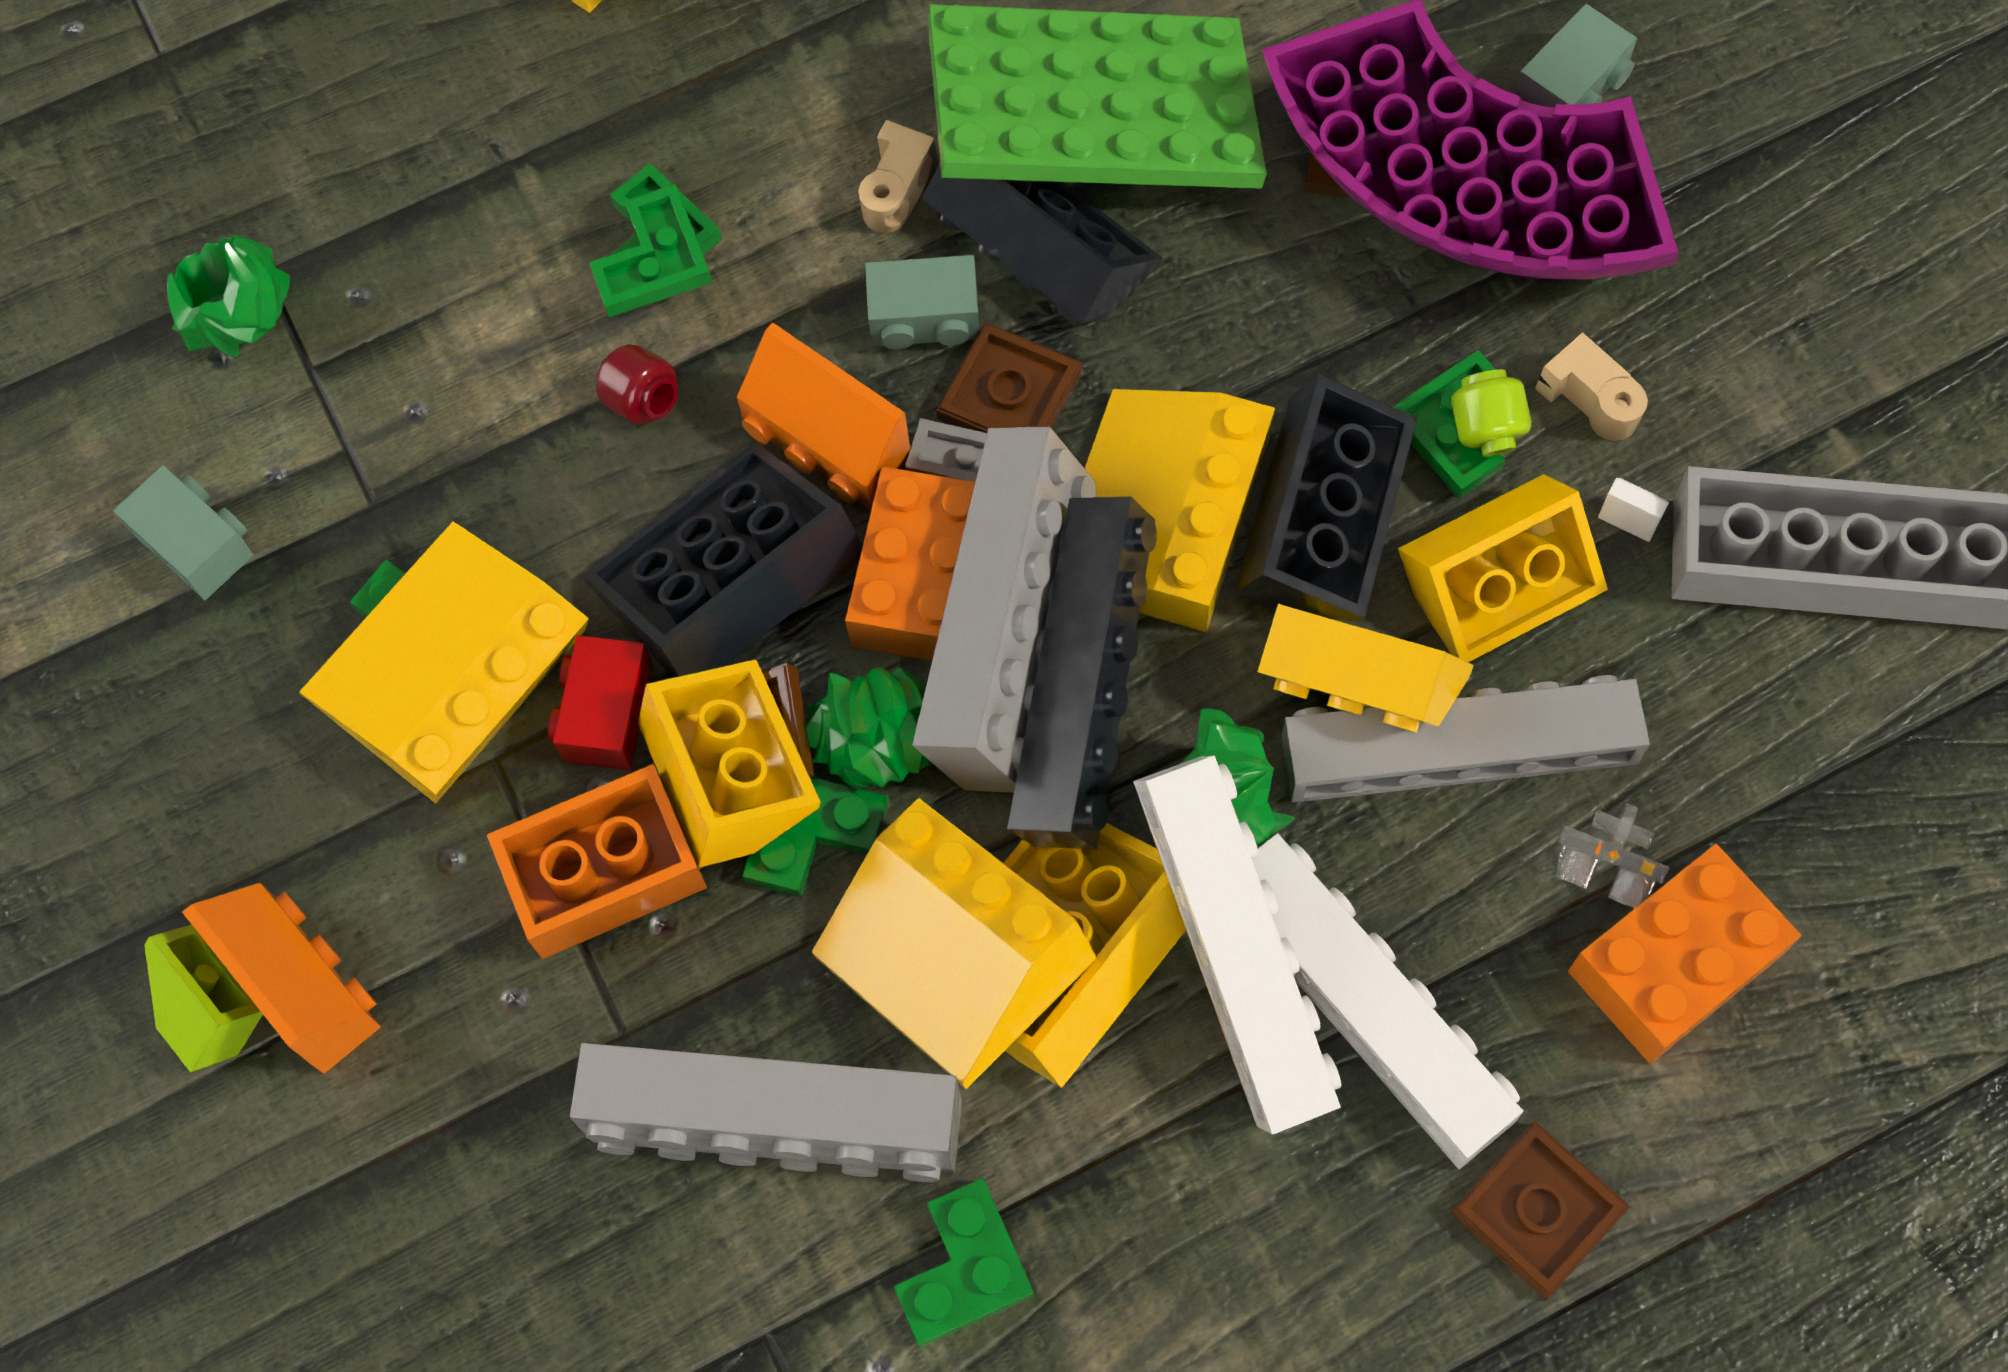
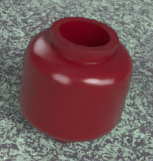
[596,344,678,425]

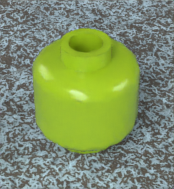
[1452,369,1532,457]

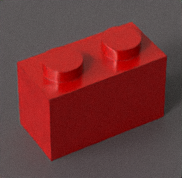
[548,635,653,771]

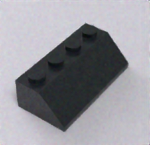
[922,164,1163,323]
[1234,374,1417,621]

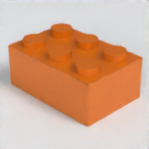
[845,467,975,661]
[487,764,707,959]
[1568,844,1802,1064]

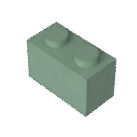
[1515,4,1637,108]
[865,255,980,349]
[113,465,254,601]

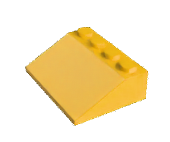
[1085,389,1275,633]
[300,521,589,804]
[812,798,1097,1089]
[1003,823,1186,1088]

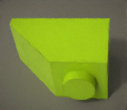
[144,924,263,1073]

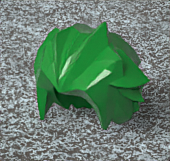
[167,234,290,359]
[806,667,930,788]
[1178,708,1295,847]

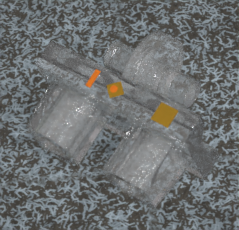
[1555,803,1670,908]

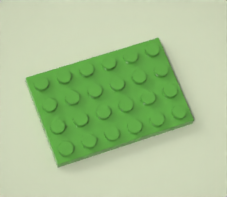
[928,4,1267,189]

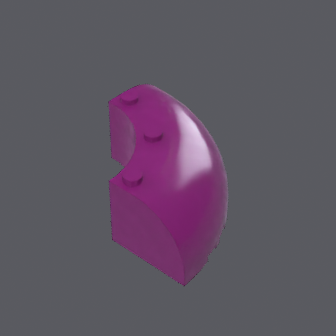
[1262,0,1678,280]

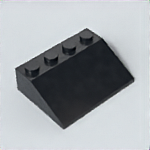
[582,442,863,678]

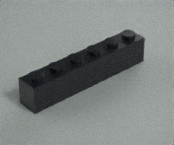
[1007,496,1157,850]

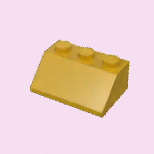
[1398,474,1608,662]
[1257,604,1474,733]
[638,659,820,868]

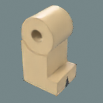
[858,120,938,233]
[1535,332,1648,441]

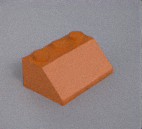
[737,322,910,511]
[182,883,381,1074]

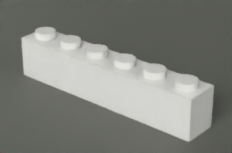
[1133,755,1341,1135]
[1252,833,1523,1170]

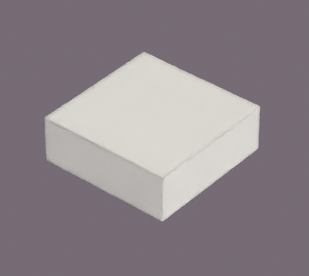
[1598,478,1669,542]

